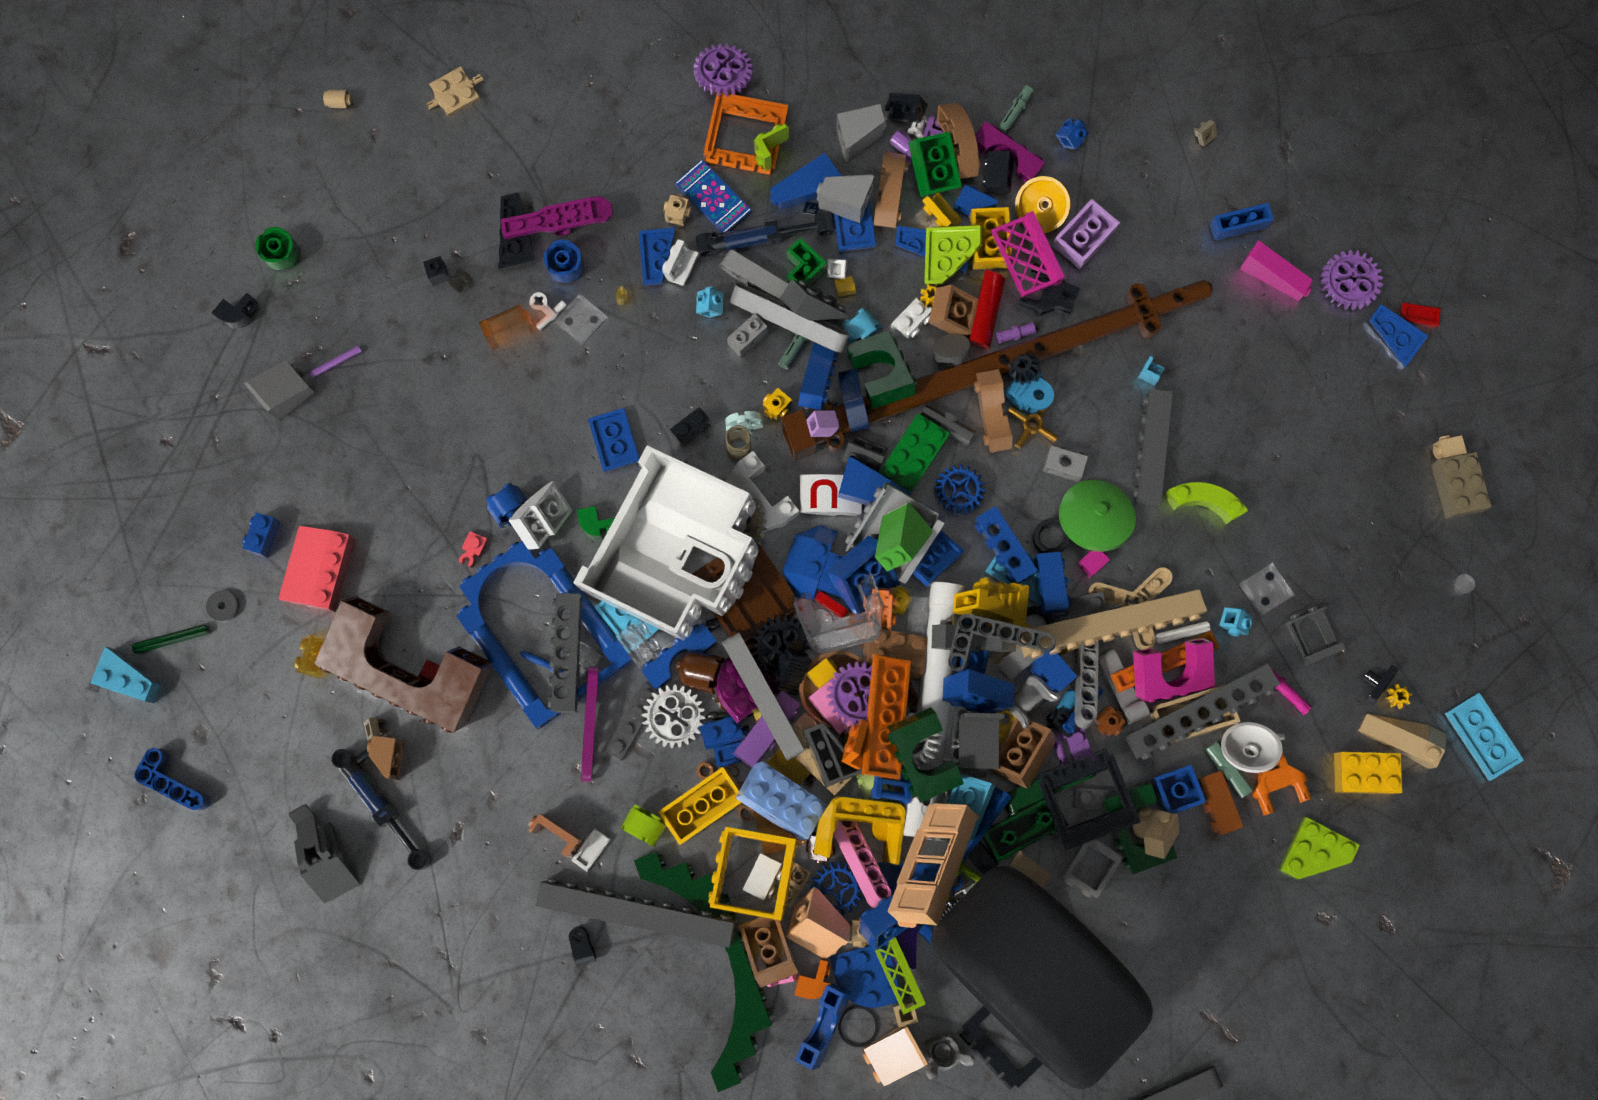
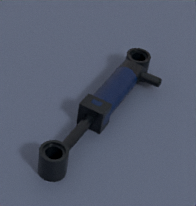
[695,212,835,257]
[331,749,431,870]

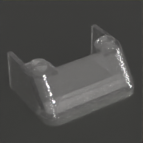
[793,574,883,654]

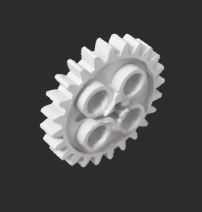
[641,685,705,748]

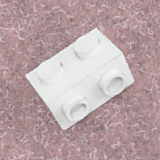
[662,239,699,286]

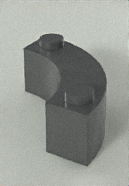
[931,621,1016,652]

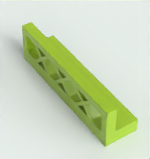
[875,937,926,1015]

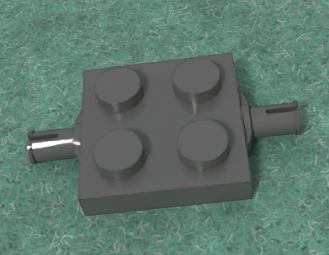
[1054,591,1120,623]

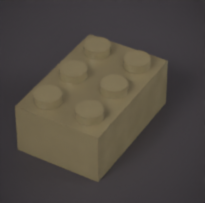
[1431,452,1492,519]

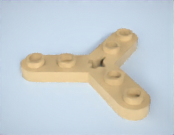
[1088,567,1173,650]

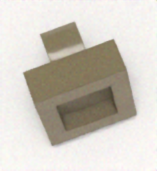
[1193,120,1218,147]
[363,717,388,741]

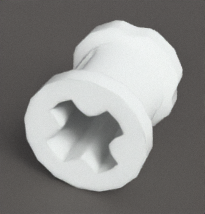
[907,116,928,138]

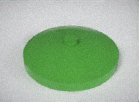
[1059,480,1136,552]

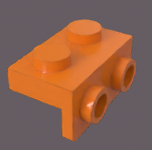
[868,587,897,630]
[842,719,869,770]

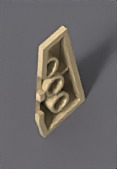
[1358,714,1446,769]

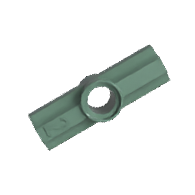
[1205,740,1256,798]

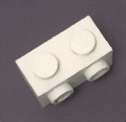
[743,853,783,901]

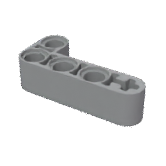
[1098,648,1150,725]

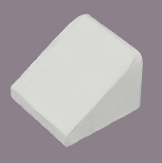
[827,258,849,279]

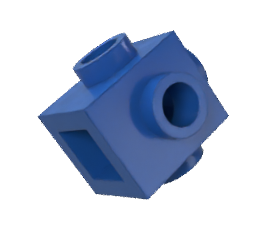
[1055,118,1089,149]

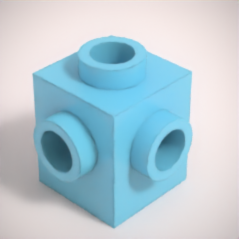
[696,287,724,318]
[1219,607,1253,637]

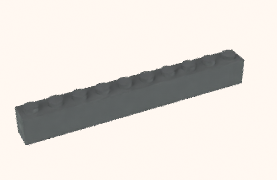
[536,878,737,947]

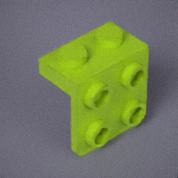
[754,124,789,171]

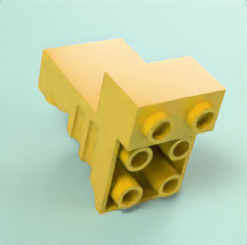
[952,577,1031,647]

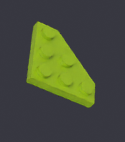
[925,225,982,285]
[1279,817,1360,879]

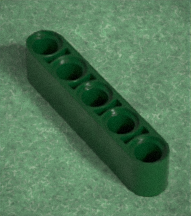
[1005,763,1097,814]

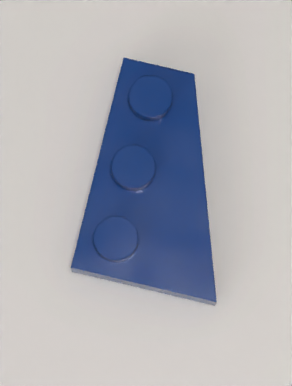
[639,227,676,286]
[1368,304,1428,368]

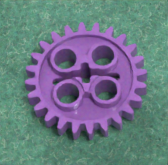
[694,43,753,97]
[1320,250,1383,310]
[826,662,872,726]

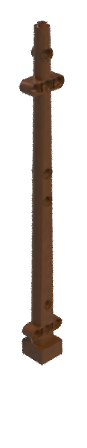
[781,279,1213,461]

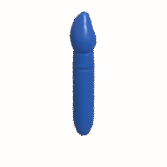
[520,651,563,673]

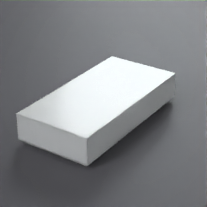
[571,828,611,872]

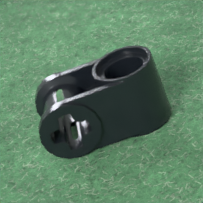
[568,926,596,967]

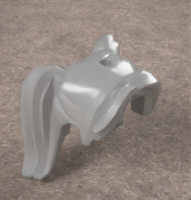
[1008,675,1060,729]
[925,1034,975,1080]

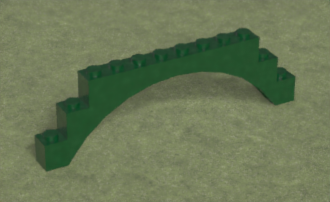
[634,852,774,1092]

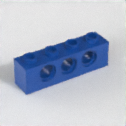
[974,506,1038,584]

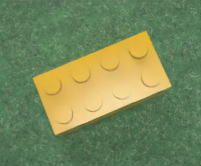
[658,766,742,845]

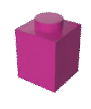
[1077,551,1110,578]

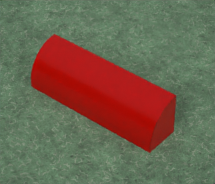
[969,270,1005,350]

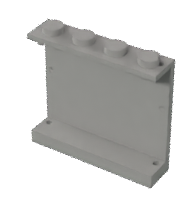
[845,482,946,584]

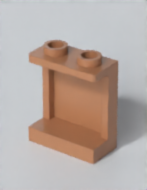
[528,814,584,857]

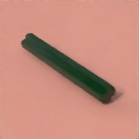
[132,624,209,654]

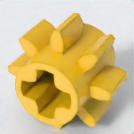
[920,284,937,307]
[1385,684,1412,709]

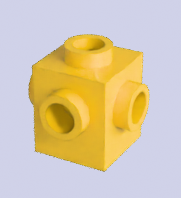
[763,388,792,421]

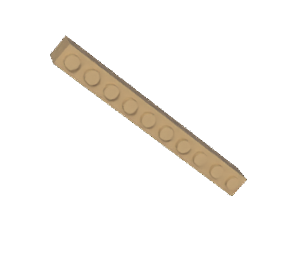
[1021,589,1207,659]

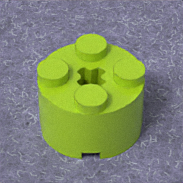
[620,804,666,847]

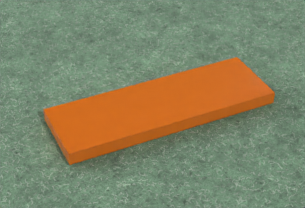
[861,654,911,780]

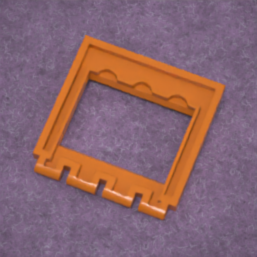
[703,92,789,175]

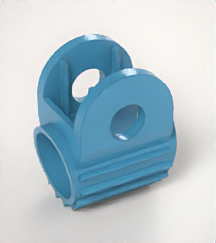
[1004,375,1054,415]

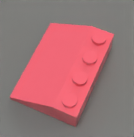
[278,526,355,612]

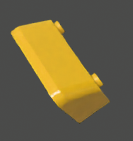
[814,796,906,865]

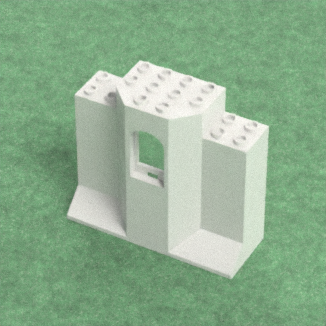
[573,446,759,641]

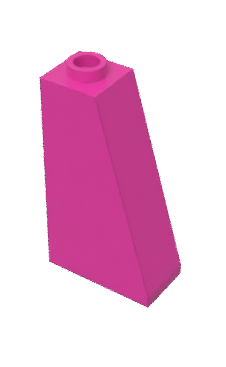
[1240,241,1313,301]

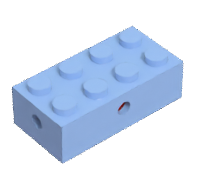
[736,761,827,841]

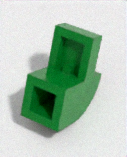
[577,506,615,540]

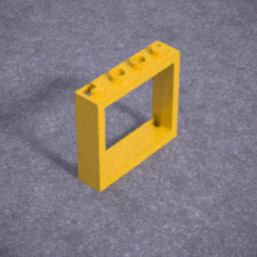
[708,827,798,921]

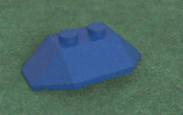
[782,525,838,603]

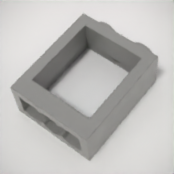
[1061,839,1123,899]

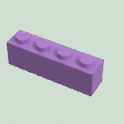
[733,691,800,768]

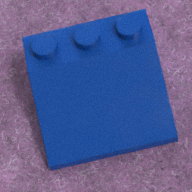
[827,536,900,620]

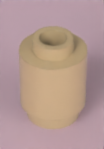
[323,89,352,109]

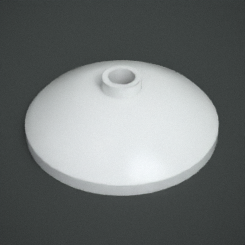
[1221,722,1282,773]

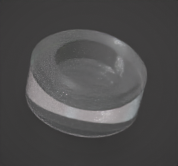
[1453,574,1475,594]

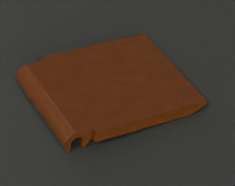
[692,544,801,646]

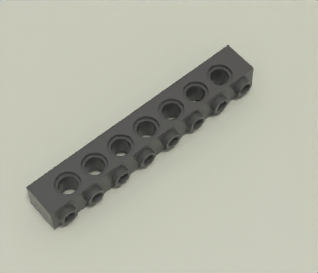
[1125,663,1280,760]

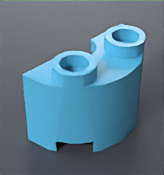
[841,307,883,343]

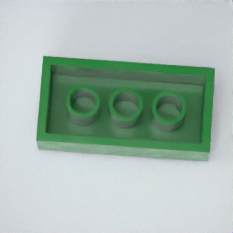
[879,413,950,496]

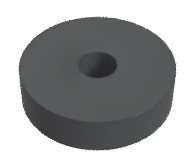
[206,591,239,622]

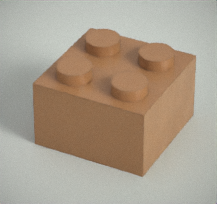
[929,285,979,335]

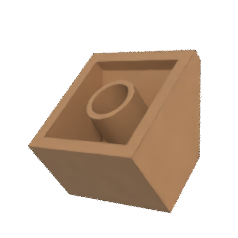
[367,736,404,780]

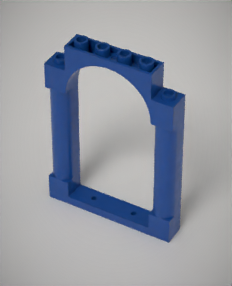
[456,541,633,730]

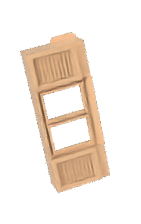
[888,803,979,928]

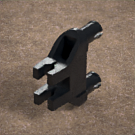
[1017,262,1080,316]

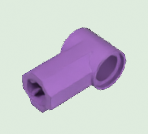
[890,129,913,165]

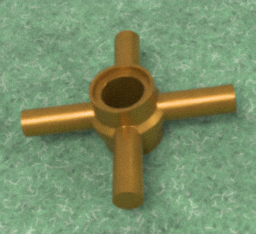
[1007,403,1059,449]

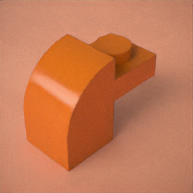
[794,958,831,999]

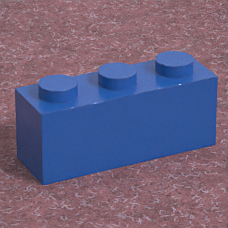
[1210,203,1274,241]
[1034,552,1071,615]

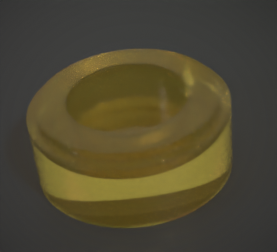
[616,286,627,306]

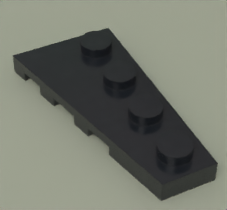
[498,192,536,272]

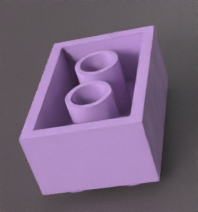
[1052,199,1120,270]

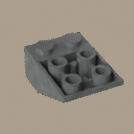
[780,279,849,321]

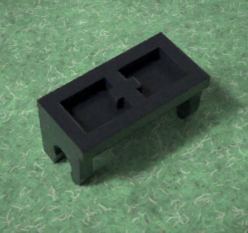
[885,93,928,123]

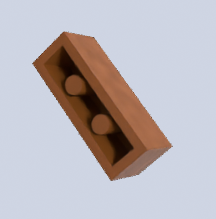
[1197,771,1244,835]

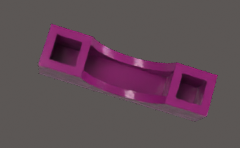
[975,121,1045,183]

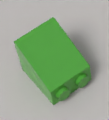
[875,502,933,572]

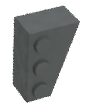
[803,723,862,788]

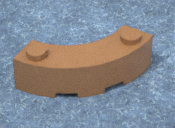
[937,102,981,179]
[873,152,909,228]
[974,369,1012,453]

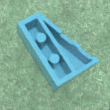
[91,646,161,703]

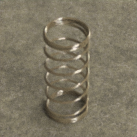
[726,425,751,461]

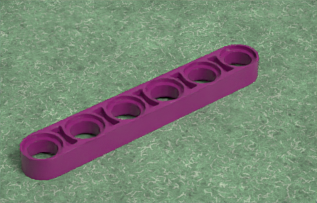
[581,667,598,782]

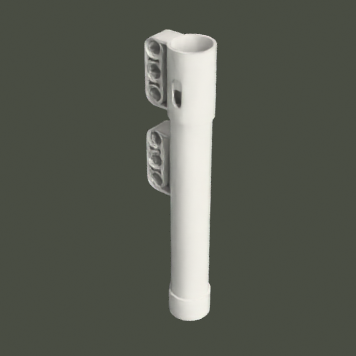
[902,582,972,842]

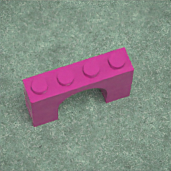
[1133,638,1215,703]

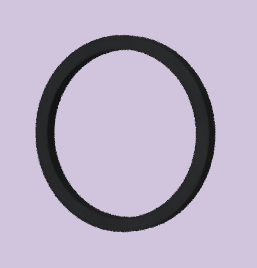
[838,1005,878,1047]

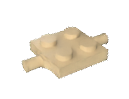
[426,67,484,117]

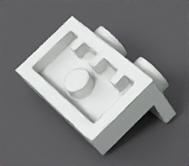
[891,298,932,341]

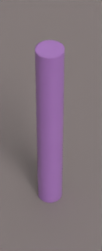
[309,345,362,379]

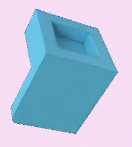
[1138,355,1164,386]

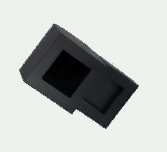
[212,293,258,329]

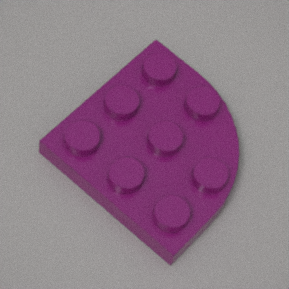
[716,657,780,724]

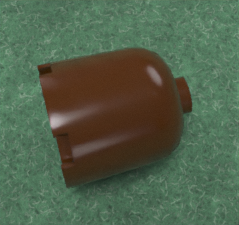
[676,650,725,694]

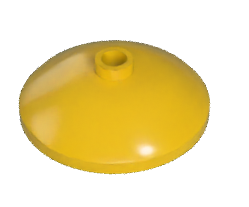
[1015,176,1071,233]

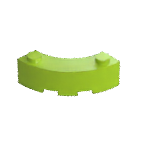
[1164,482,1248,524]

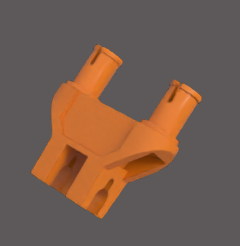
[1252,751,1312,816]

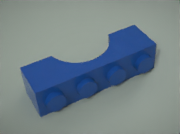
[641,623,718,691]
[795,984,851,1070]

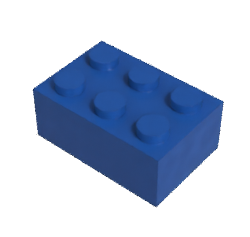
[942,669,1014,714]

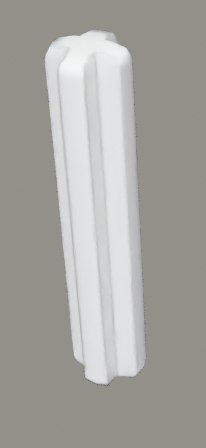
[1155,621,1211,645]

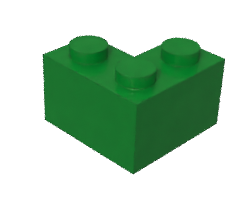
[787,238,827,287]

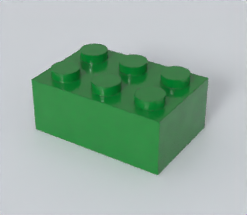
[908,131,962,198]

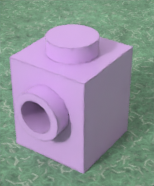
[806,411,839,437]

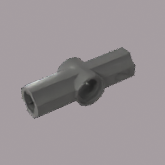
[920,404,976,446]

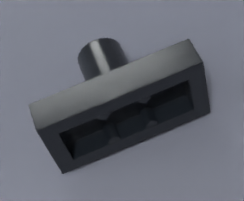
[1363,665,1398,704]

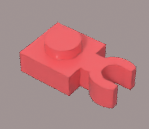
[459,531,488,568]

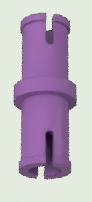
[996,322,1036,344]

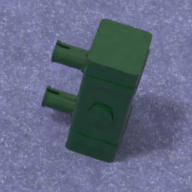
[982,799,1069,862]

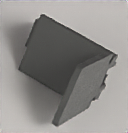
[959,713,1005,778]
[289,804,359,903]

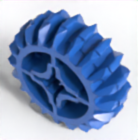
[934,464,986,515]
[811,861,862,915]

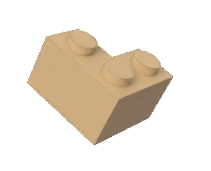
[1133,807,1179,859]

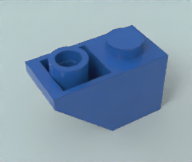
[954,185,998,217]

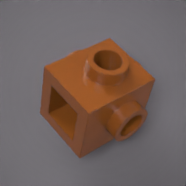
[1094,705,1125,736]

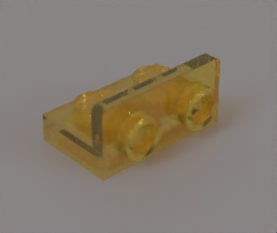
[293,635,325,679]

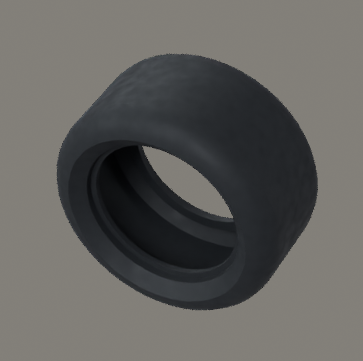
[931,866,1153,1089]

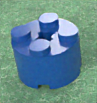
[543,240,584,283]
[486,483,528,528]

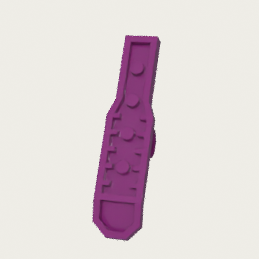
[501,196,614,239]

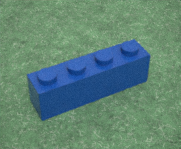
[798,342,839,410]

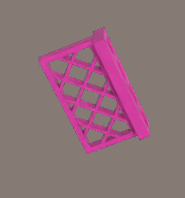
[990,211,1065,297]

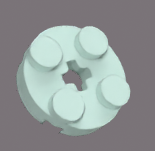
[725,411,764,434]

